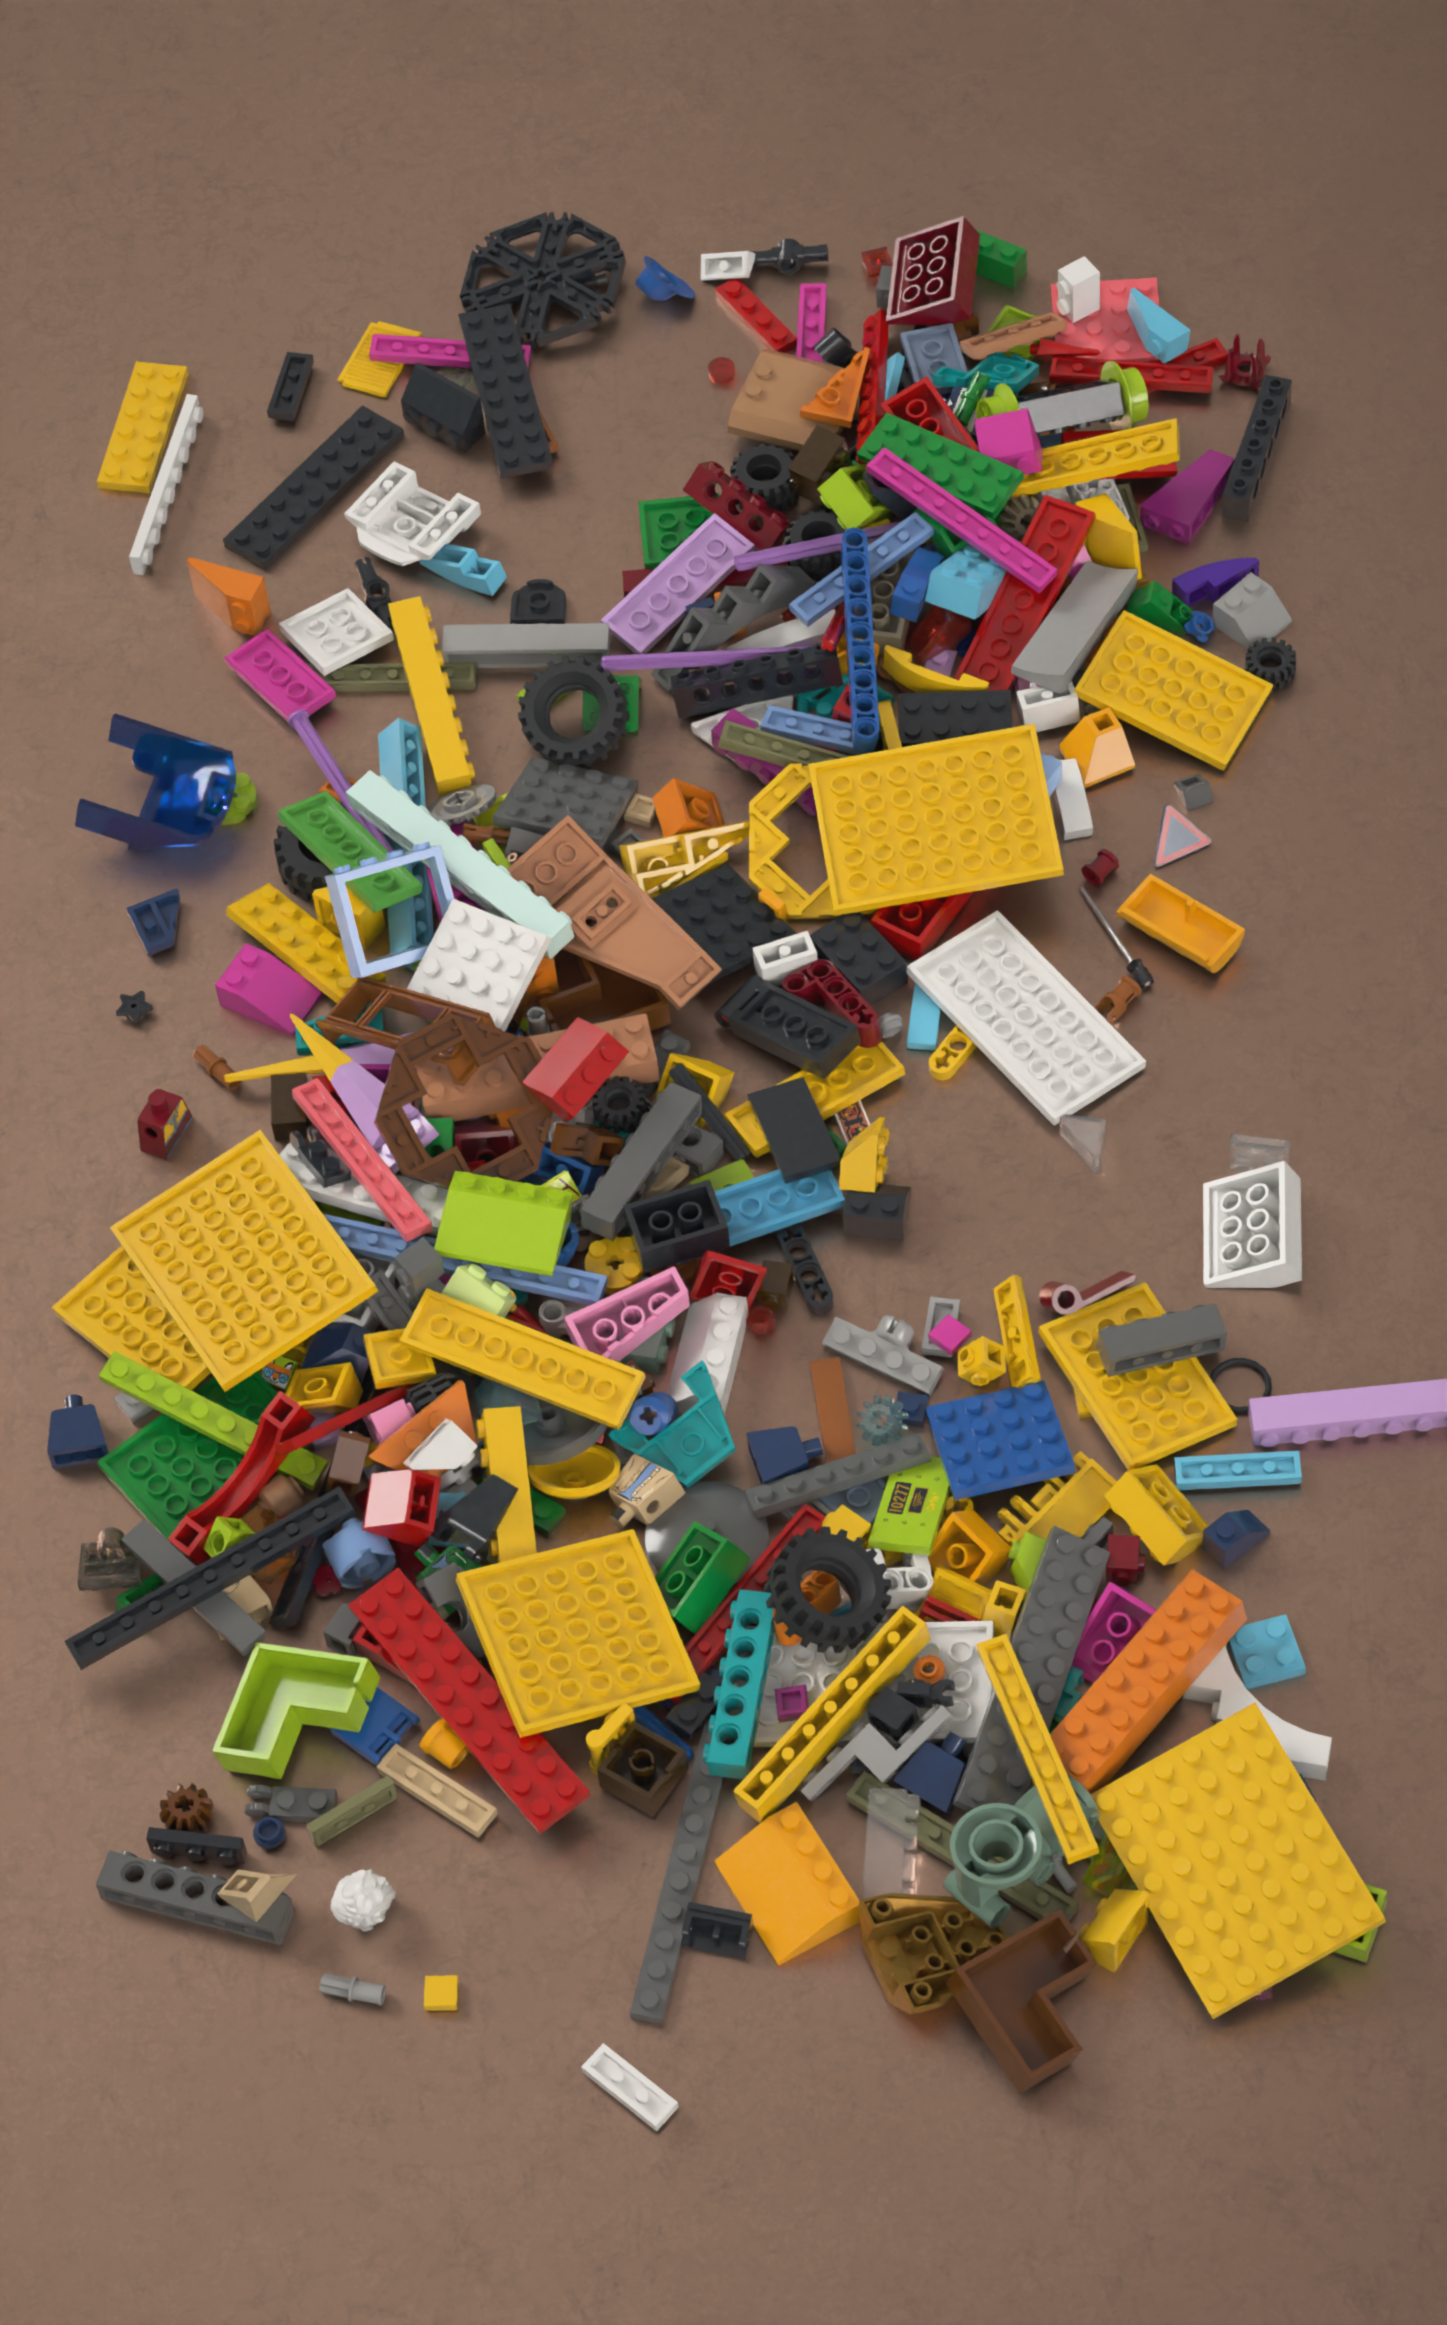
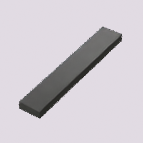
[121,1519,268,1656]

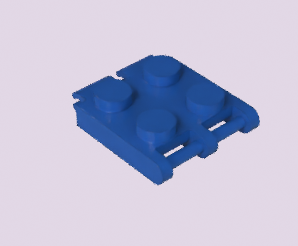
[330,1687,420,1766]

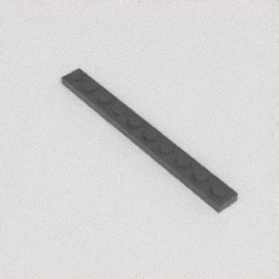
[630,1724,735,2024]

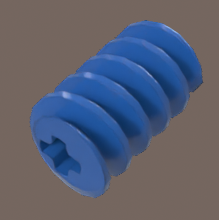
[630,1392,679,1435]

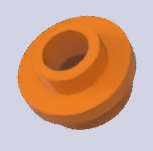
[913,1655,946,1687]

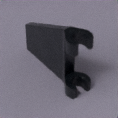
[431,1474,519,1564]

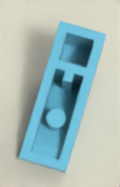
[1127,288,1191,364]

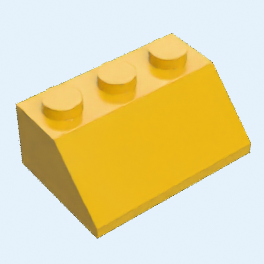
[1104,1464,1210,1566]

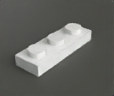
[581,2043,679,2131]

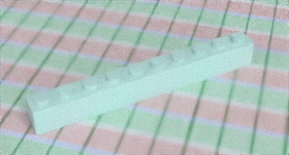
[346,770,574,960]

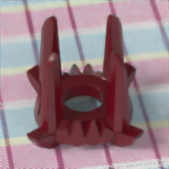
[1218,334,1271,389]

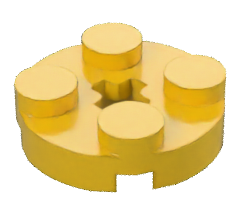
[585,1237,645,1294]

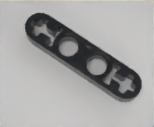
[774,1222,834,1315]

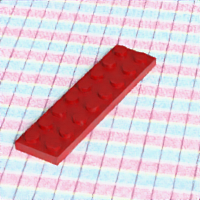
[954,495,1096,690]

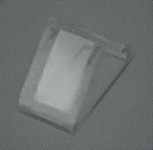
[1060,1114,1106,1173]

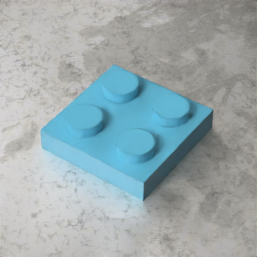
[1228,1614,1306,1689]

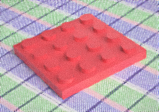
[1050,277,1159,363]

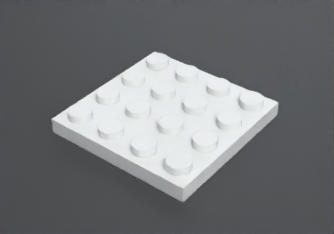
[407,899,551,1032]

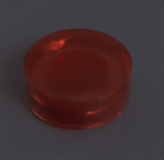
[708,357,735,384]

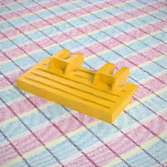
[997,1451,1117,1547]

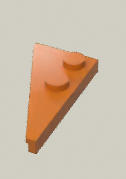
[800,347,870,428]

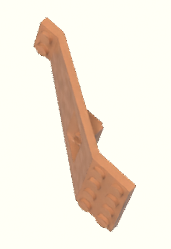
[507,815,722,1010]

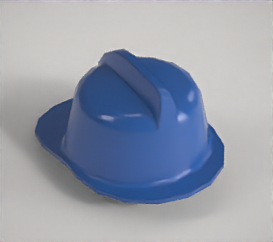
[635,256,695,301]

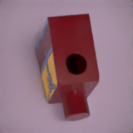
[137,1089,193,1160]

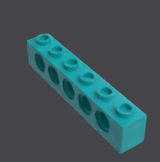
[703,1589,775,1779]

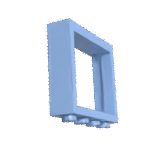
[325,841,454,978]

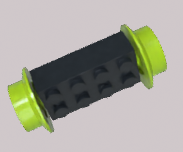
[976,361,1149,437]

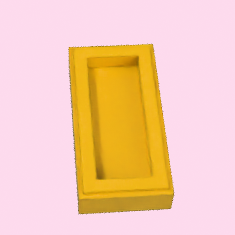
[927,1565,992,1620]

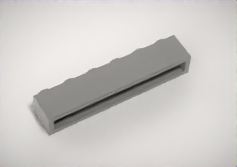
[441,623,611,668]

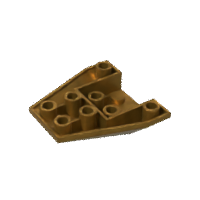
[859,1893,1008,2015]

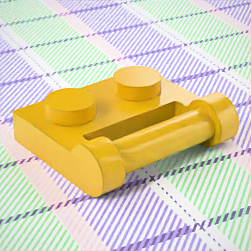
[586,1703,635,1775]

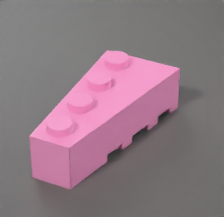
[564,1266,690,1362]

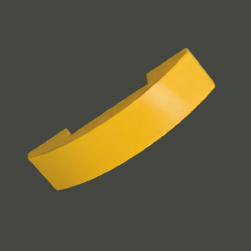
[883,645,989,693]

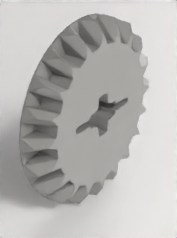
[427,784,497,826]

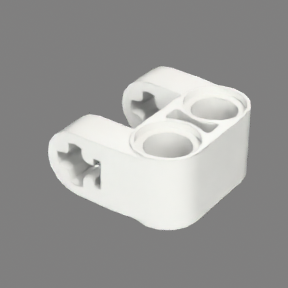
[865,1549,933,1609]

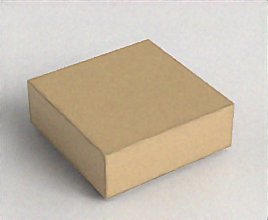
[624,793,657,828]

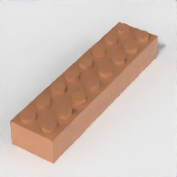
[416,1013,660,1122]

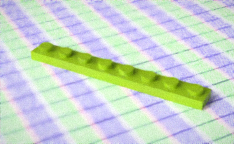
[99,1351,328,1491]

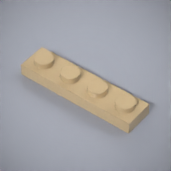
[376,1744,498,1838]

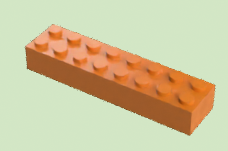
[1050,1569,1247,1794]

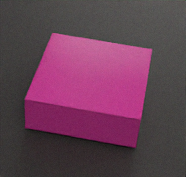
[928,1314,972,1356]

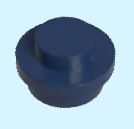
[253,1817,286,1849]

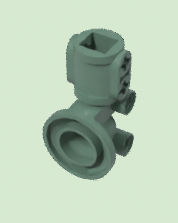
[943,1774,1100,1929]

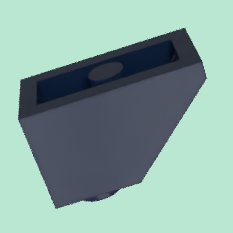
[1202,1510,1270,1569]

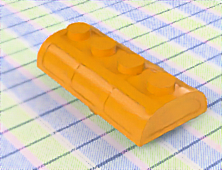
[1116,874,1245,973]

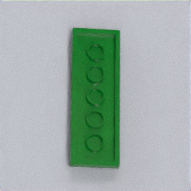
[857,412,1024,519]

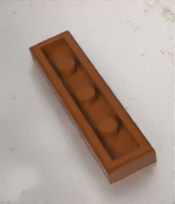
[809,1357,856,1463]

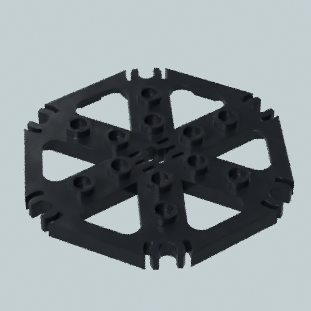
[460,212,626,348]

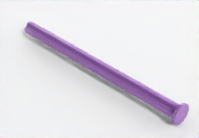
[734,521,902,572]
[601,642,821,671]
[288,710,394,852]

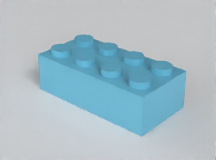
[925,544,1007,620]

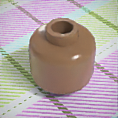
[257,1474,304,1520]

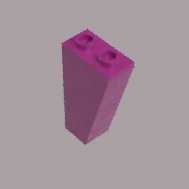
[1140,449,1235,544]

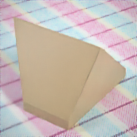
[217,1870,297,1922]

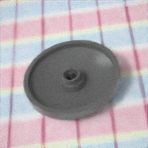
[493,1388,607,1465]
[644,1481,770,1592]

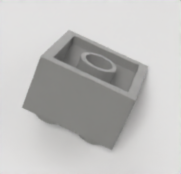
[1213,572,1292,650]

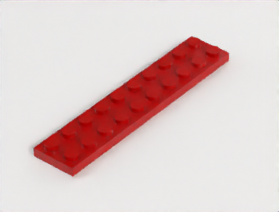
[348,1568,591,1835]

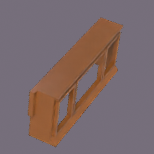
[316,977,496,1086]

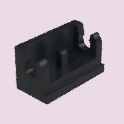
[681,1902,754,1960]

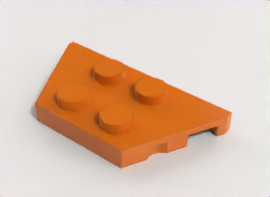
[367,1380,477,1477]

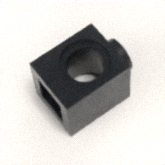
[866,1686,920,1742]

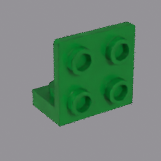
[582,675,642,732]

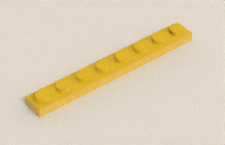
[976,1634,1099,1864]

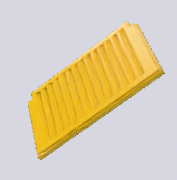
[337,321,423,398]

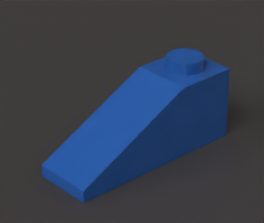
[890,547,944,622]

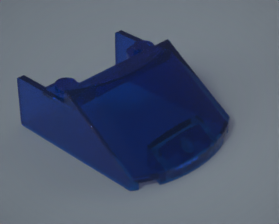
[75,713,236,850]

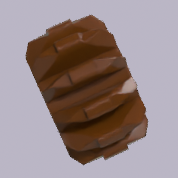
[159,1783,214,1832]

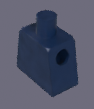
[47,1394,109,1469]
[746,1426,823,1485]
[894,1731,967,1814]

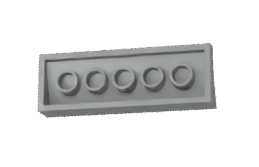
[1011,561,1138,694]

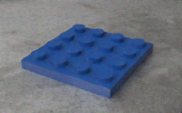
[925,1380,1075,1500]

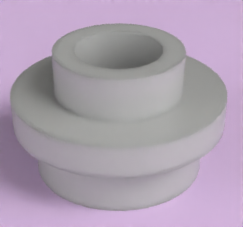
[879,1012,903,1038]

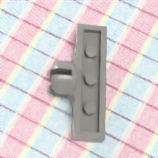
[822,1315,944,1396]

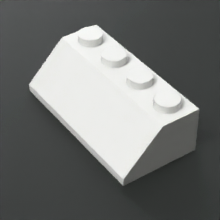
[667,1293,749,1416]

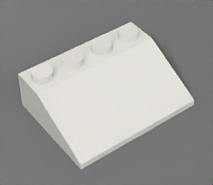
[1203,1161,1302,1288]

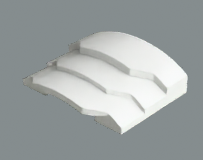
[344,462,481,566]

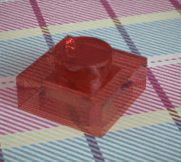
[861,247,893,278]

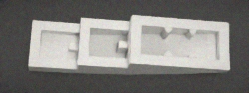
[727,609,845,650]

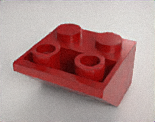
[362,1469,441,1547]

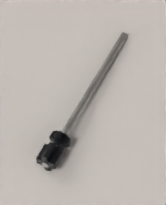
[1079,887,1154,989]

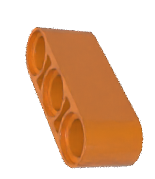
[773,1570,841,1646]

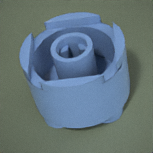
[323,1518,396,1589]

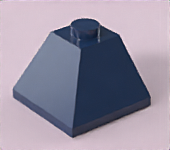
[300,1323,375,1383]

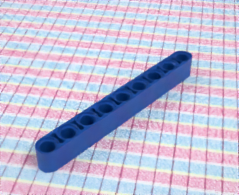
[841,527,879,753]

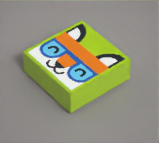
[261,1355,300,1390]

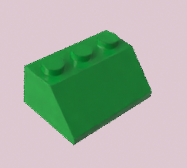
[655,1521,751,1634]

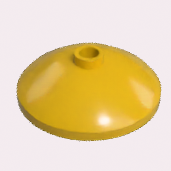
[528,1444,621,1499]

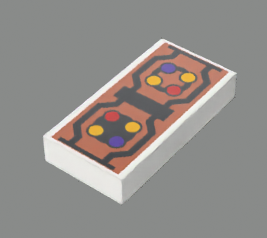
[833,1100,870,1146]

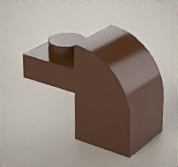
[550,1122,624,1166]

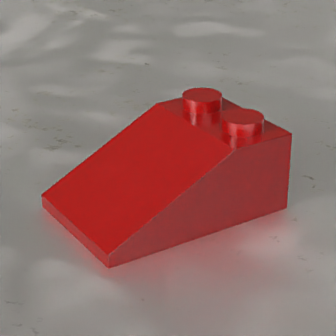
[689,1250,767,1311]

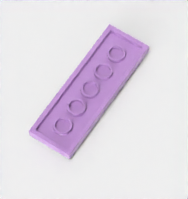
[601,513,755,654]

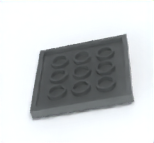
[493,757,638,849]

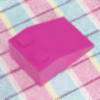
[215,943,323,1037]
[1070,1582,1157,1684]

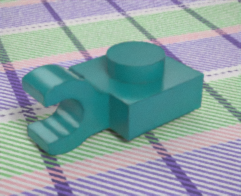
[1055,1666,1084,1718]

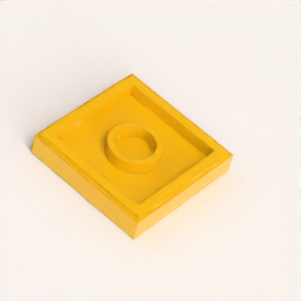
[363,1328,436,1389]

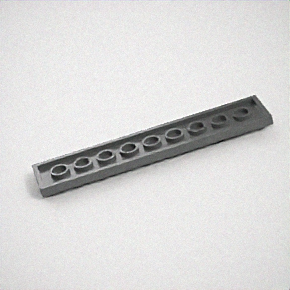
[953,1526,1110,1812]

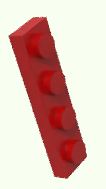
[715,279,797,353]

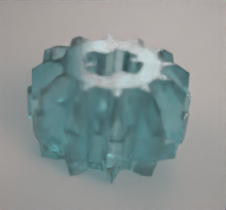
[856,1395,909,1446]

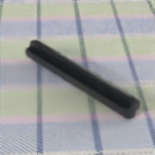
[669,1063,751,1161]

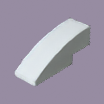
[1053,758,1093,840]

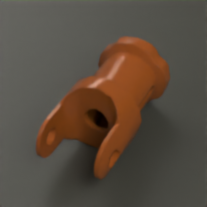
[1094,976,1142,1024]

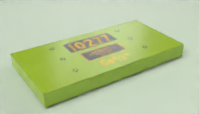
[868,1456,951,1556]

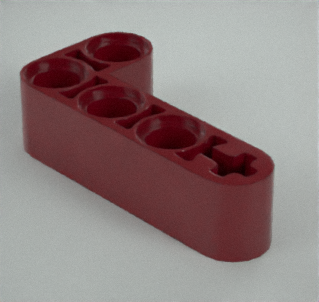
[782,959,882,1048]

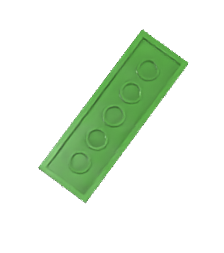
[278,791,422,913]

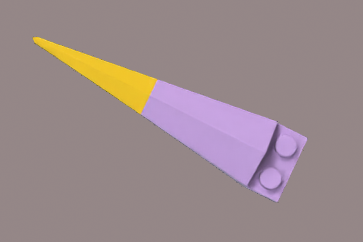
[290,1014,439,1174]
[223,1032,455,1083]

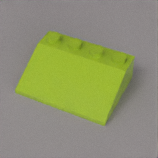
[434,1170,573,1276]

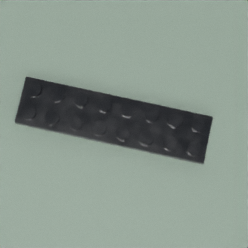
[458,304,553,479]
[222,405,404,571]

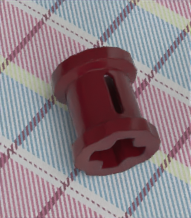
[1081,849,1120,887]

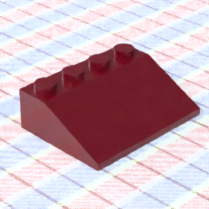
[886,216,980,325]

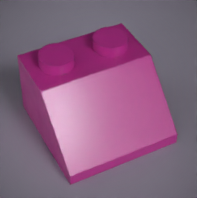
[974,408,1043,475]

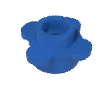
[1184,610,1215,643]

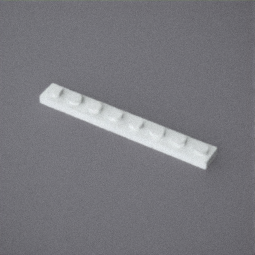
[129,394,203,575]

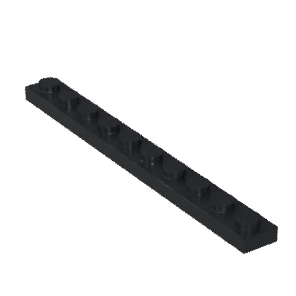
[269,1365,387,1629]
[64,1486,356,1670]

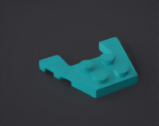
[932,352,1039,394]
[608,1360,737,1488]

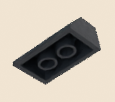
[401,363,486,453]

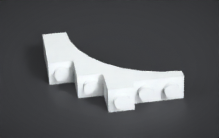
[1183,1645,1332,1781]

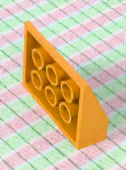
[714,1802,860,1966]

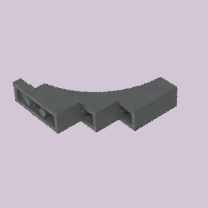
[651,564,816,692]

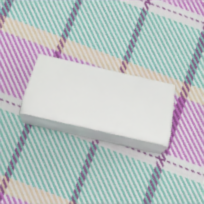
[701,251,755,281]

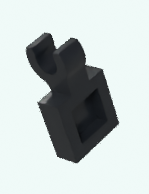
[897,1679,955,1708]

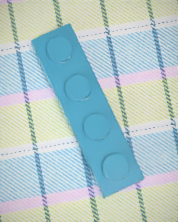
[1174,1451,1302,1490]

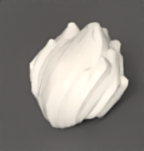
[330,1869,396,1932]

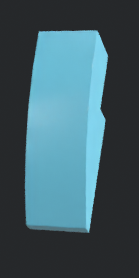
[419,544,507,596]

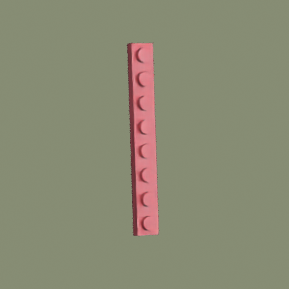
[292,1078,433,1242]

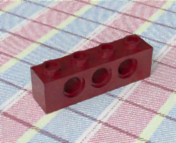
[683,461,790,551]

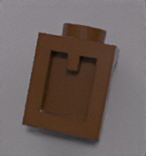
[953,313,979,357]

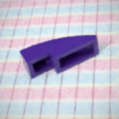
[1172,558,1259,608]

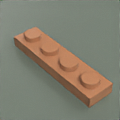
[960,312,1067,360]

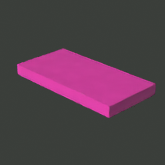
[224,628,337,722]

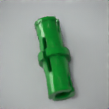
[955,371,991,426]

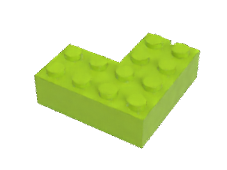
[212,1642,380,1779]

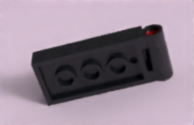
[714,975,862,1079]

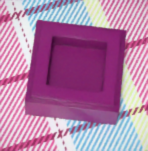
[774,1684,809,1723]

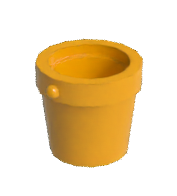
[419,1719,469,1769]

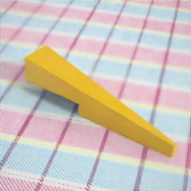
[619,820,750,896]

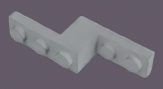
[801,1705,954,1801]

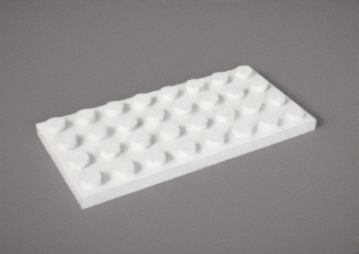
[906,910,1146,1126]
[736,1621,994,1747]

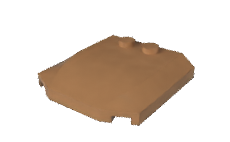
[727,349,845,451]

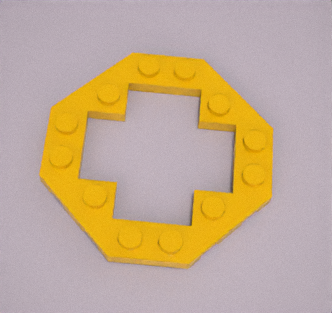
[749,763,879,919]

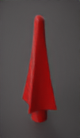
[1030,338,1100,361]

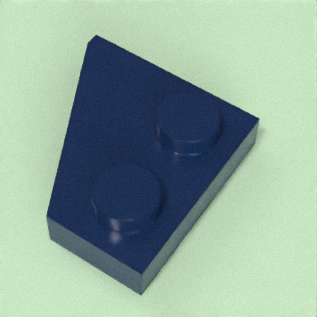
[126,888,180,956]

